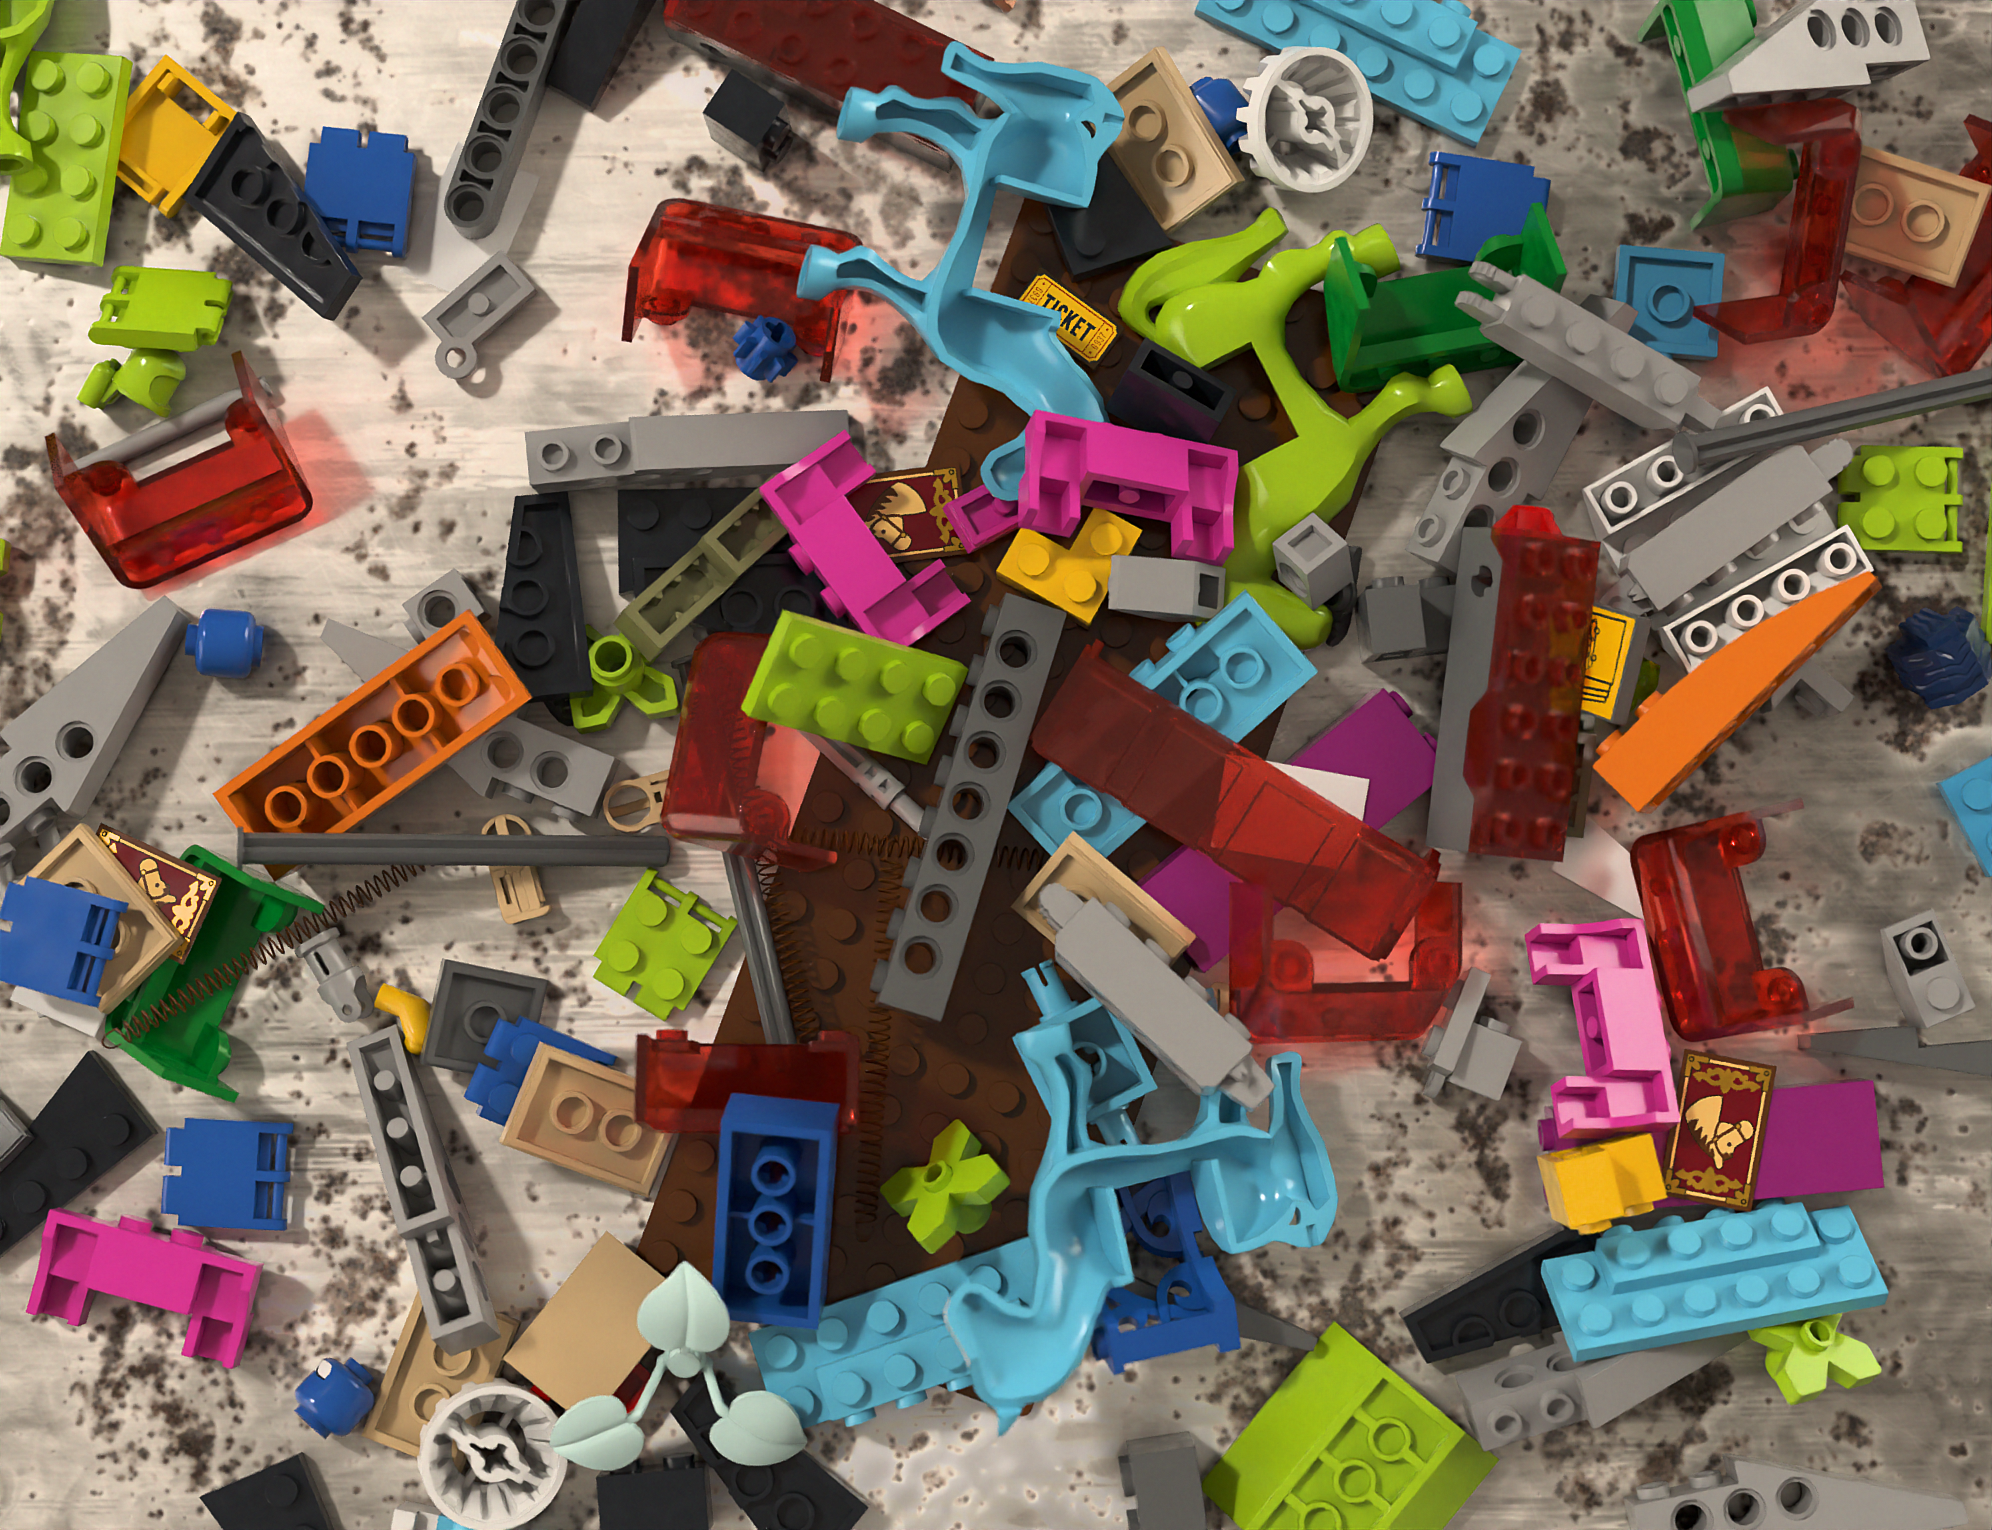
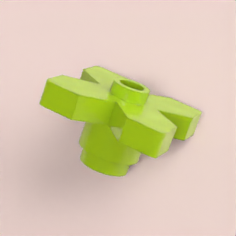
[570,624,681,734]
[880,1119,1011,1254]
[1747,1313,1881,1405]

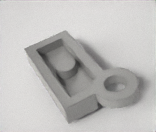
[422,250,538,380]
[1421,967,1491,1099]

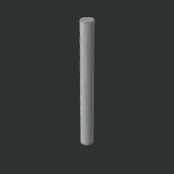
[71,376,273,481]

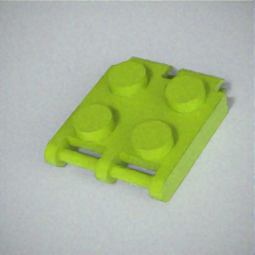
[88,266,234,352]
[1837,445,1963,554]
[593,866,738,1022]

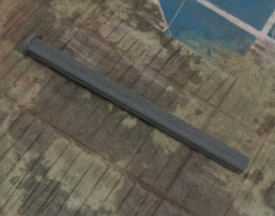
[1672,366,1992,475]
[671,652,802,1070]
[237,827,670,870]

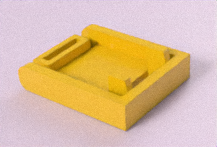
[116,54,237,219]

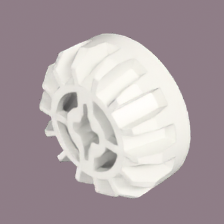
[1236,46,1373,193]
[417,1378,568,1530]

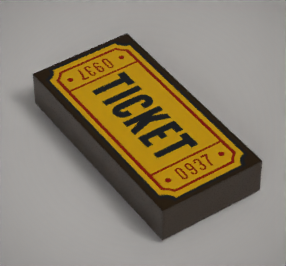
[1016,266,1125,373]

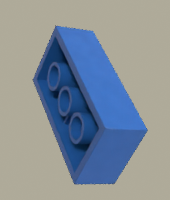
[712,1093,840,1330]

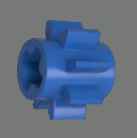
[733,315,798,383]

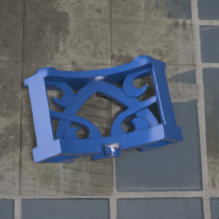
[1090,1170,1241,1376]

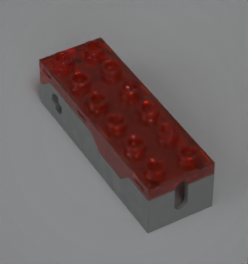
[662,0,995,173]
[1425,505,1601,862]

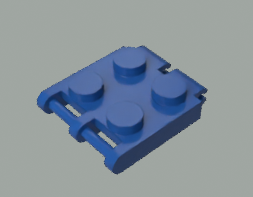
[304,126,417,259]
[1415,152,1551,266]
[0,876,129,1008]
[463,1015,618,1127]
[161,1117,294,1231]

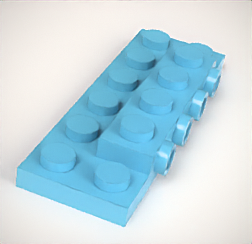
[1194,0,1522,148]
[1007,589,1318,858]
[1541,1197,1889,1363]
[747,1235,1034,1429]

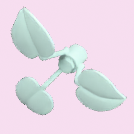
[549,1261,807,1471]

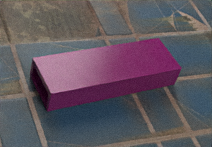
[1135,688,1437,973]
[1537,1078,1884,1208]

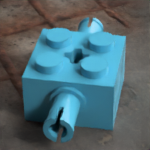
[1012,958,1158,1145]

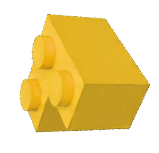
[996,507,1142,630]
[1537,1132,1667,1234]

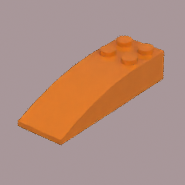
[1592,571,1882,814]
[213,609,533,882]

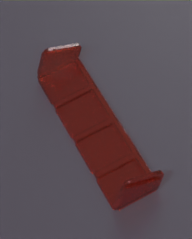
[1029,638,1441,962]

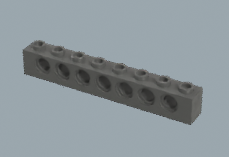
[869,592,1067,1024]

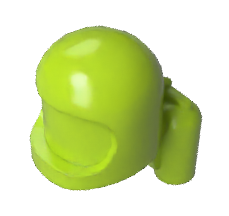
[76,348,186,418]

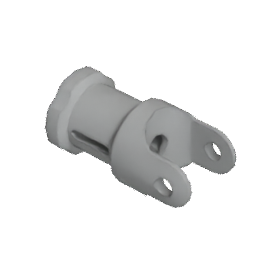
[294,927,374,1023]

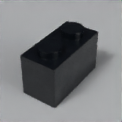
[702,69,793,173]
[1104,337,1238,444]
[596,1452,714,1530]

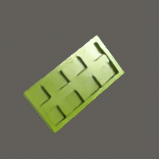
[0,51,133,267]
[741,610,969,765]

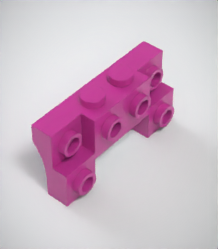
[1018,409,1239,567]
[759,429,971,647]
[1524,918,1681,1138]
[25,1207,264,1369]

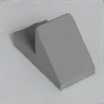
[1759,659,1855,717]

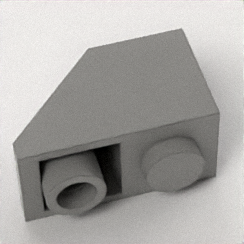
[1108,555,1226,622]
[1881,908,1976,1028]

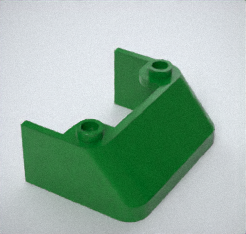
[1637,0,1800,231]
[1323,202,1568,393]
[105,844,325,1103]

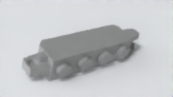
[1455,261,1722,434]
[1597,438,1855,617]
[1038,882,1275,1113]

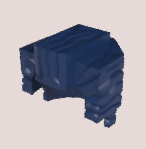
[1884,606,1992,710]

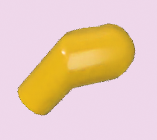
[374,983,431,1055]

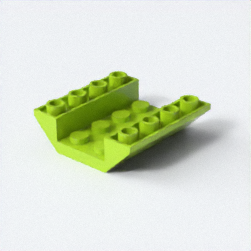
[1201,1320,1499,1530]

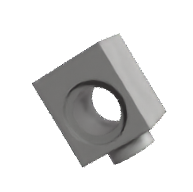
[1272,513,1354,611]
[402,568,492,645]
[1445,1015,1522,1101]

